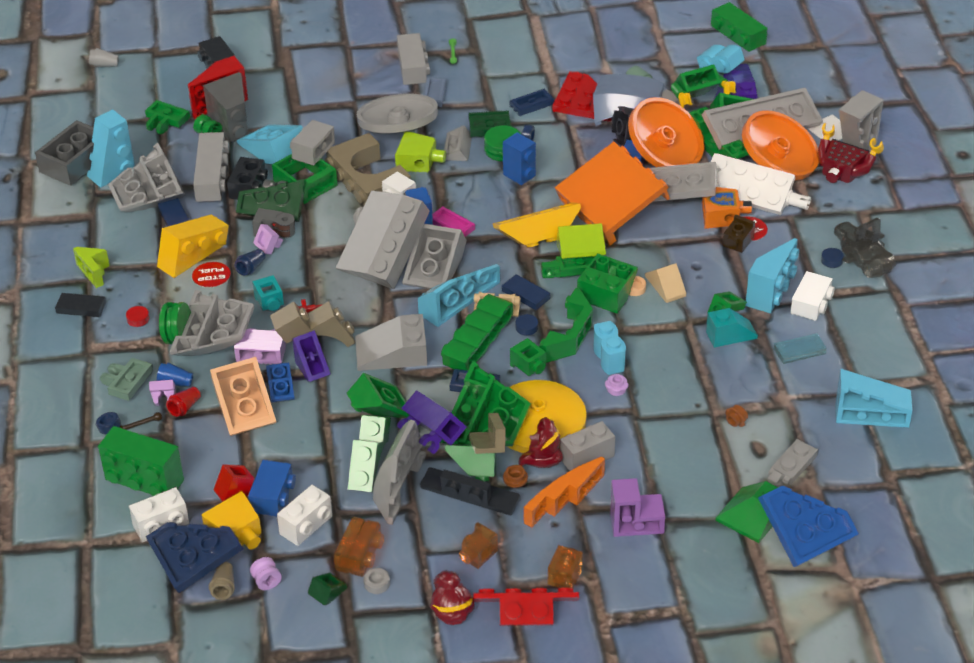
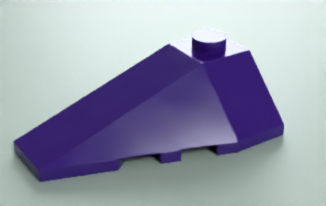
[714,64,757,99]

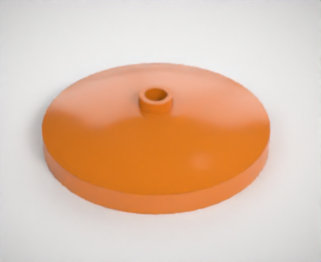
[628,97,704,167]
[742,110,819,180]

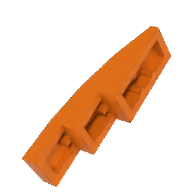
[524,457,605,528]

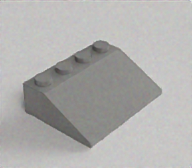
[336,190,429,289]

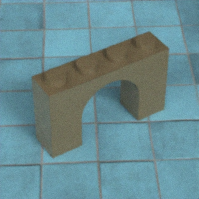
[325,133,411,205]

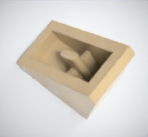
[645,263,686,303]

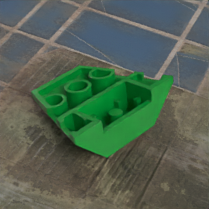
[440,361,531,446]

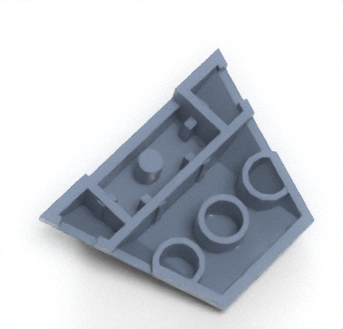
[593,74,665,126]

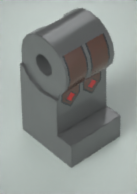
[252,208,295,238]

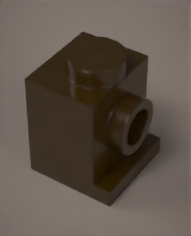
[723,215,755,253]

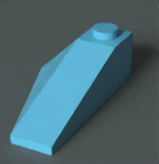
[418,264,500,327]

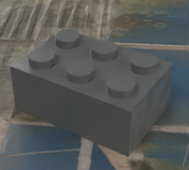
[35,120,94,186]

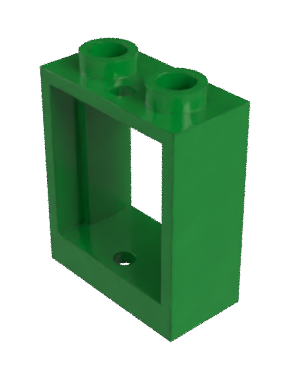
[272,154,338,204]

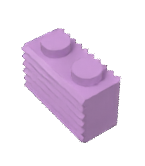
[234,328,286,365]

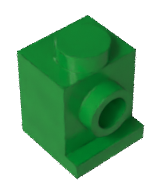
[510,338,546,376]

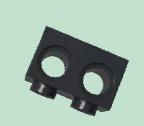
[227,157,268,200]

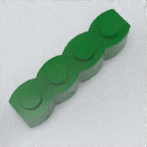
[441,294,513,371]

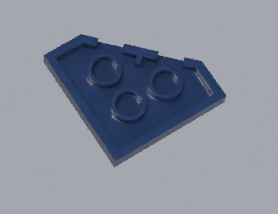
[146,522,244,593]

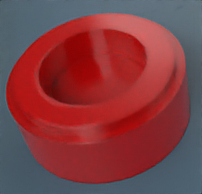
[126,306,150,327]

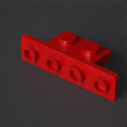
[473,588,579,626]

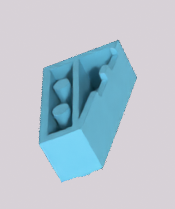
[835,369,912,428]

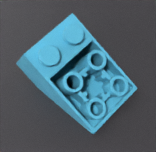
[746,238,799,313]

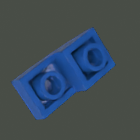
[266,362,295,402]

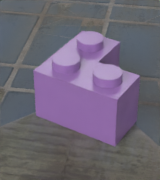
[610,478,665,537]

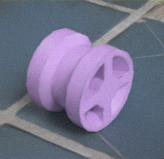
[250,557,282,590]

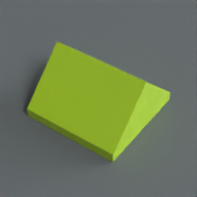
[556,223,606,258]

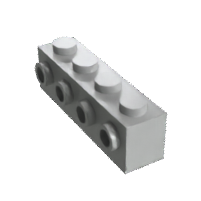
[193,132,229,202]

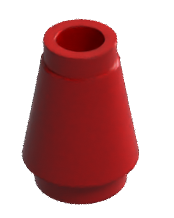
[166,387,201,417]

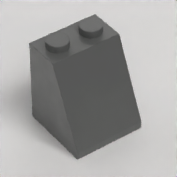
[203,72,248,143]

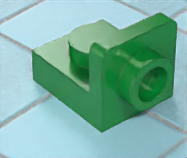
[707,291,747,314]

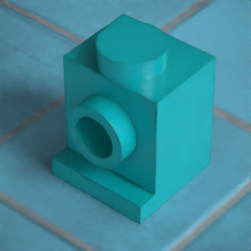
[252,275,284,311]

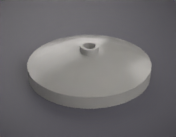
[357,94,438,133]

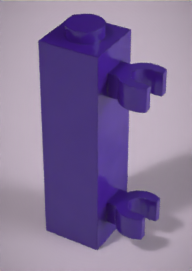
[397,390,466,454]

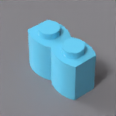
[697,45,745,73]
[593,321,626,375]

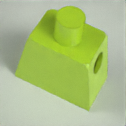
[395,131,446,172]

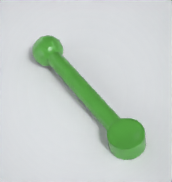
[449,39,457,64]

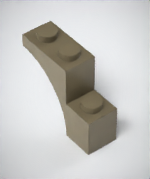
[270,301,355,347]

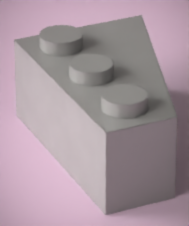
[839,90,883,153]

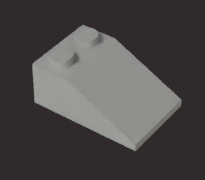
[402,224,467,289]
[355,314,427,371]

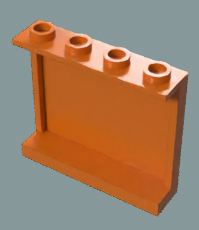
[555,141,670,246]

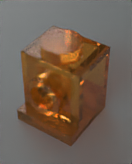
[459,522,498,569]

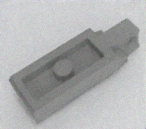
[767,439,818,487]

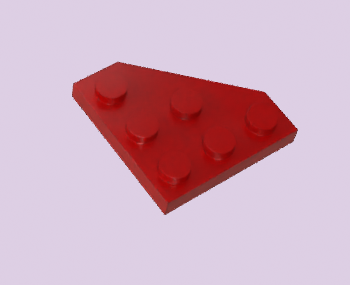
[553,71,613,122]

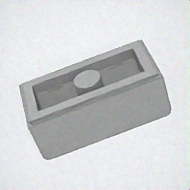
[444,126,472,161]

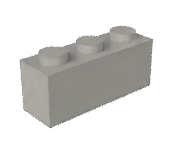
[397,33,430,85]

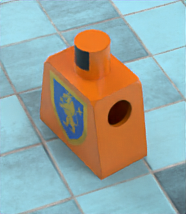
[702,187,752,229]

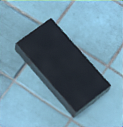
[55,293,106,317]

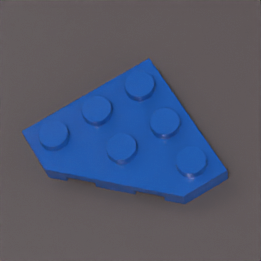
[758,486,859,567]

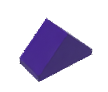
[292,330,331,382]

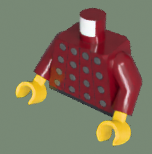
[817,123,884,183]

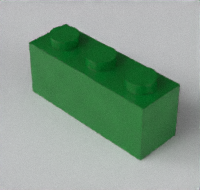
[711,2,768,52]

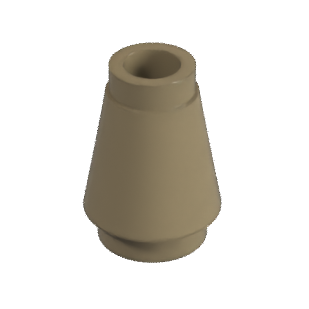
[209,562,235,600]

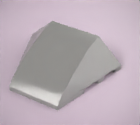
[108,143,186,212]
[169,290,255,356]
[373,420,426,525]

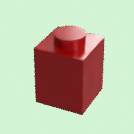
[213,464,255,502]

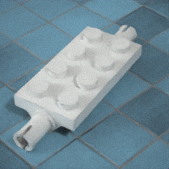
[711,153,811,215]

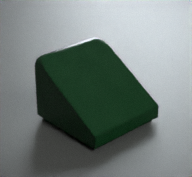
[308,572,348,606]

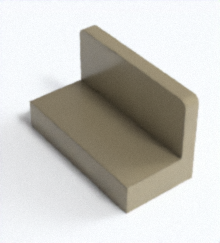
[469,413,505,454]

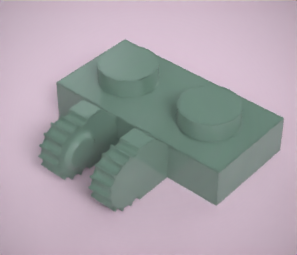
[100,358,153,401]

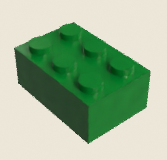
[98,426,184,496]

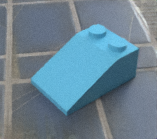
[236,125,303,164]

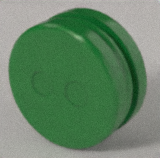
[484,125,522,161]
[159,302,191,344]

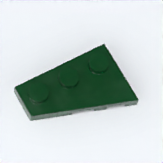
[236,179,306,222]

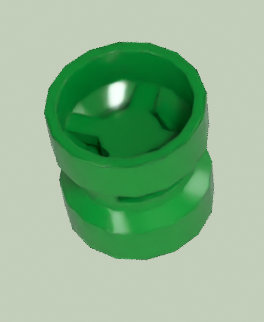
[193,114,222,134]

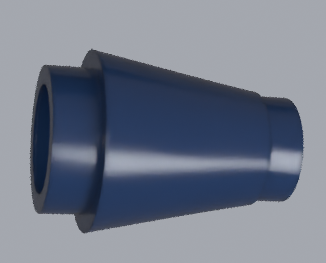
[234,249,266,276]

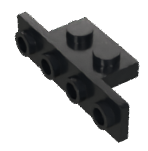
[420,467,520,515]

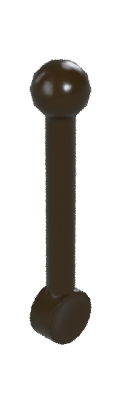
[119,412,162,430]

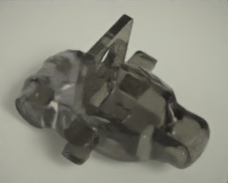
[834,218,897,278]

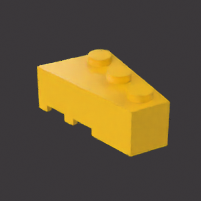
[157,214,229,278]

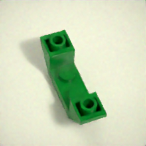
[689,107,749,159]
[539,288,593,363]

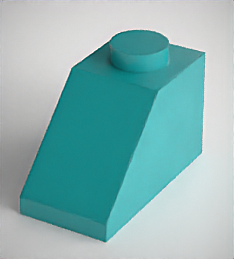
[706,308,758,348]

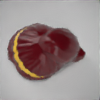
[518,417,563,468]
[429,570,475,625]

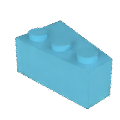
[87,110,135,188]

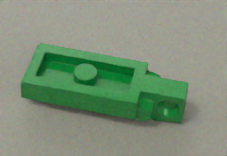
[541,256,595,278]

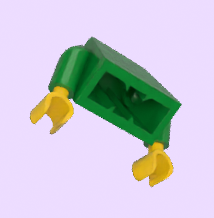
[671,64,736,108]

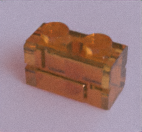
[334,517,384,577]

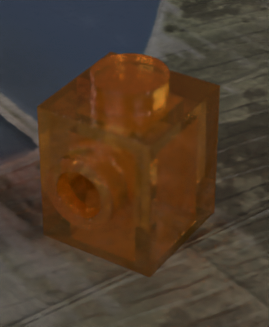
[548,545,583,589]

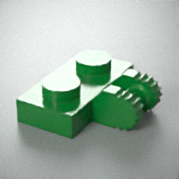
[145,100,190,135]

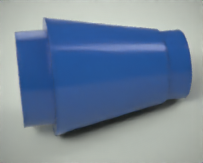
[157,362,193,387]

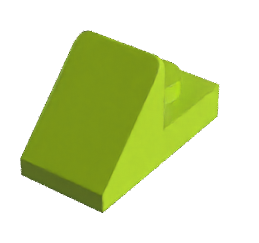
[73,247,110,288]

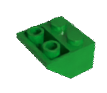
[577,253,638,314]

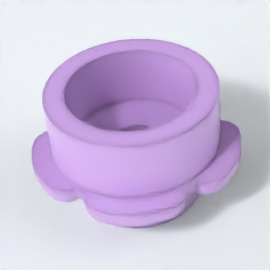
[605,374,628,396]

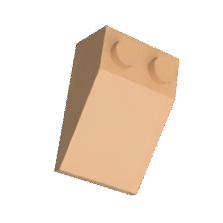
[210,357,276,436]

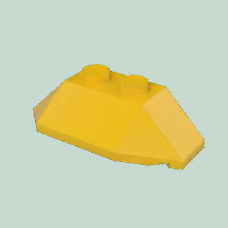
[492,202,581,247]

